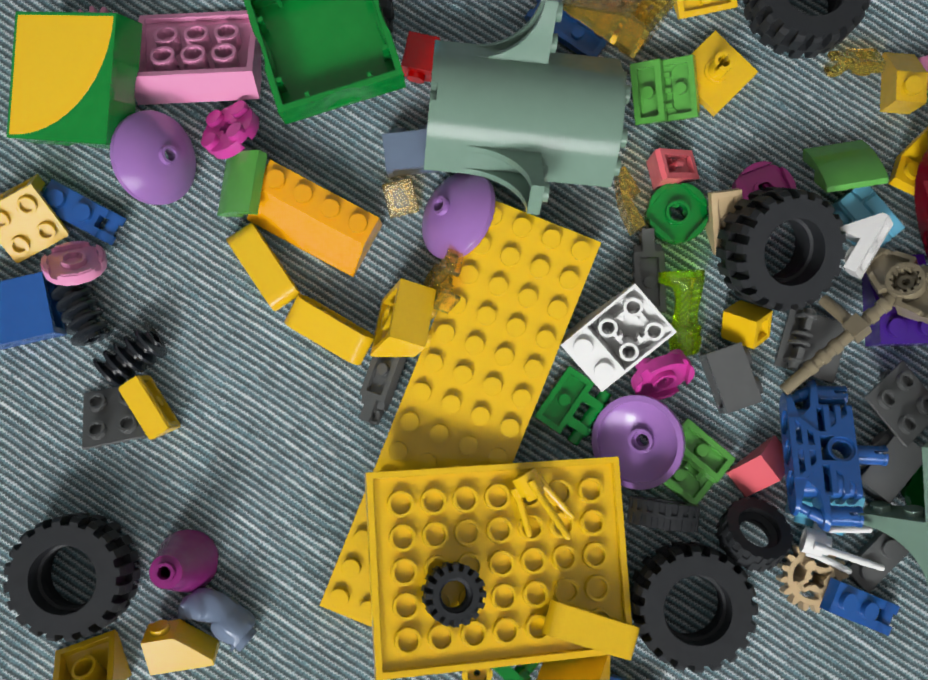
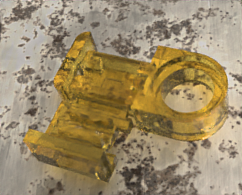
[423,248,463,314]

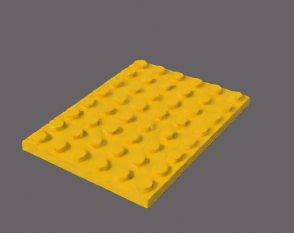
[365,456,632,680]

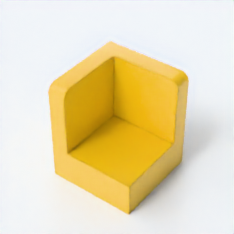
[721,300,773,349]

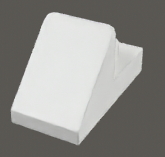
[840,212,894,279]

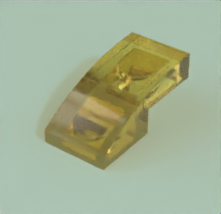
[615,166,646,236]

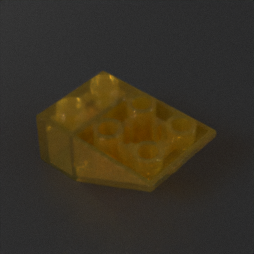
[562,0,675,59]

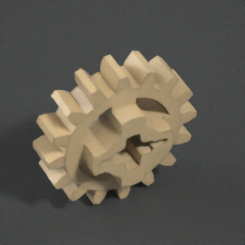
[776,544,849,613]

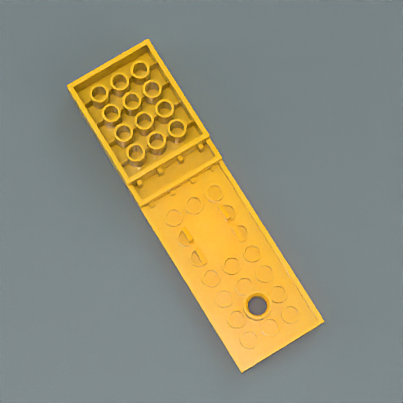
[319,200,601,627]

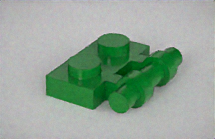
[533,365,612,446]

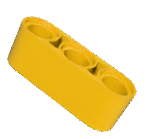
[226,222,301,312]
[284,294,375,365]
[542,599,640,661]

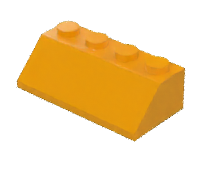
[247,159,382,278]

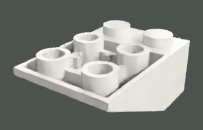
[561,283,677,392]

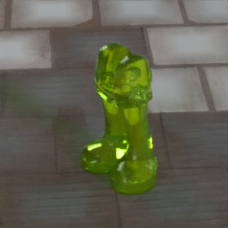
[658,270,705,357]

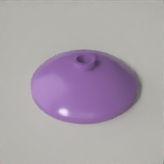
[110,110,196,205]
[422,173,495,260]
[591,395,685,490]

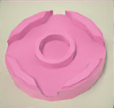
[40,241,107,286]

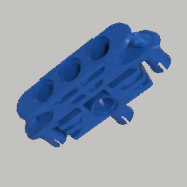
[779,380,889,532]

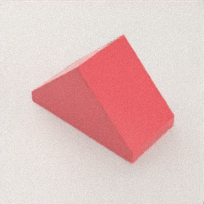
[646,148,700,190]
[726,435,785,497]

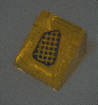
[382,178,420,219]

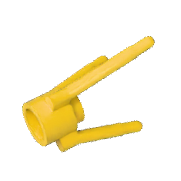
[510,468,575,540]

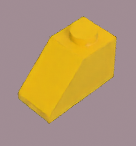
[880,52,928,114]
[141,619,220,675]

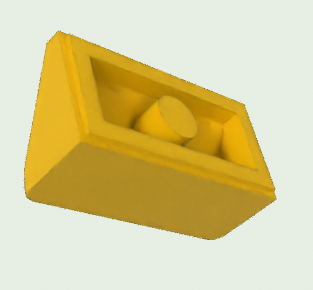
[118,375,181,440]

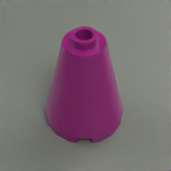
[149,529,219,593]

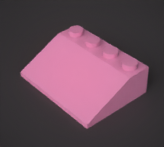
[135,10,262,105]

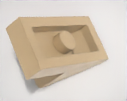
[705,188,743,255]

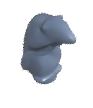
[177,587,257,652]

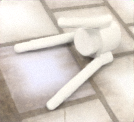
[799,522,885,574]

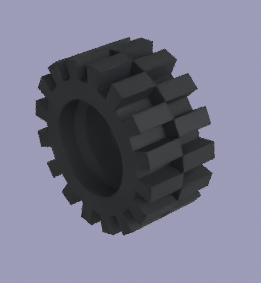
[421,562,486,628]

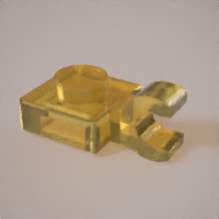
[823,48,886,77]

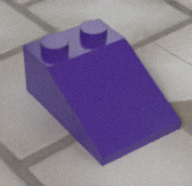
[862,254,928,347]

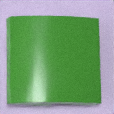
[630,54,700,125]
[803,140,889,193]
[217,150,267,217]
[663,418,736,505]

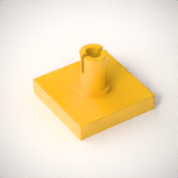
[691,30,758,117]

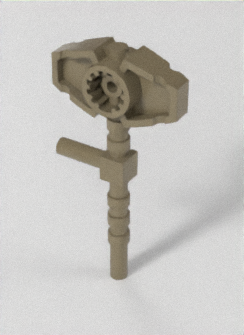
[779,247,928,395]

